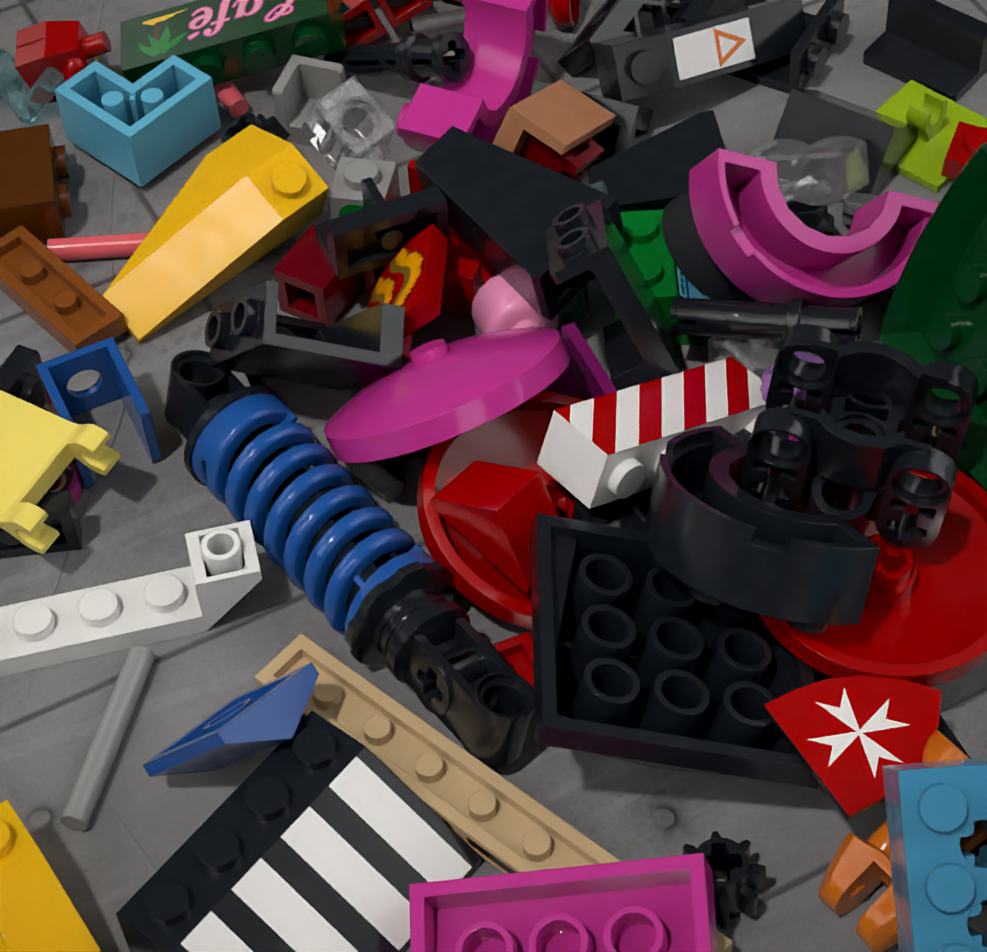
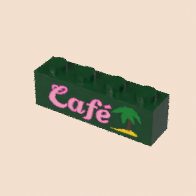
[120,0,346,86]

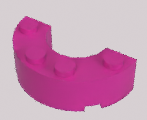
[396,0,548,153]
[689,148,939,308]

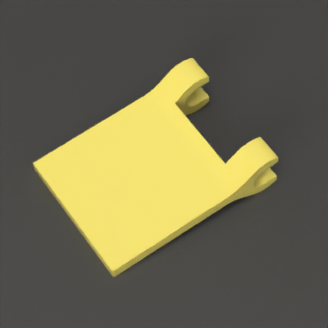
[0,390,121,554]

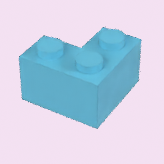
[54,54,222,187]

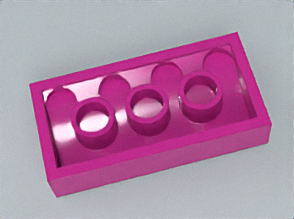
[409,853,717,952]

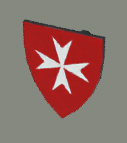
[763,675,942,820]

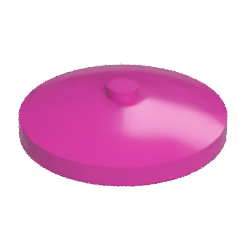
[324,327,570,463]

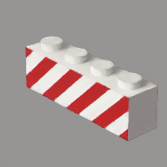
[537,357,776,509]

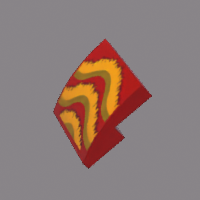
[360,224,448,388]

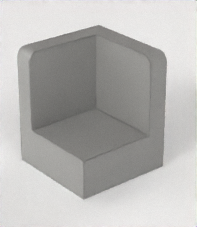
[272,54,350,150]

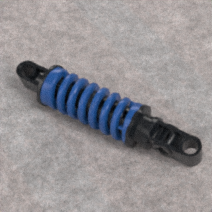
[165,350,534,766]

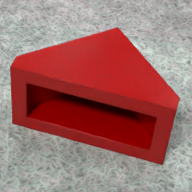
[429,460,559,594]

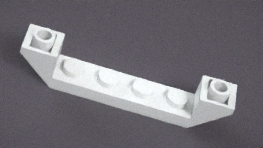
[0,520,262,677]

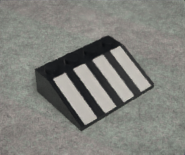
[116,711,482,952]

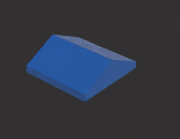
[143,662,319,777]

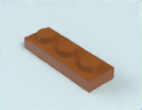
[0,225,128,352]

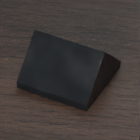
[766,88,918,203]

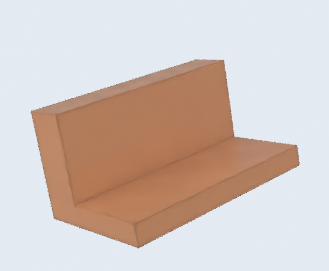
[492,79,616,155]

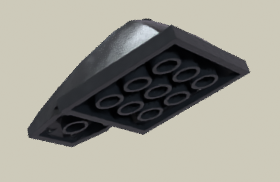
[530,487,820,789]

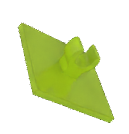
[875,79,987,193]

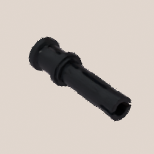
[324,32,471,83]

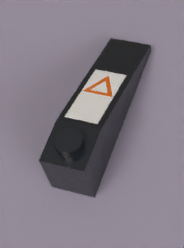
[592,0,806,102]

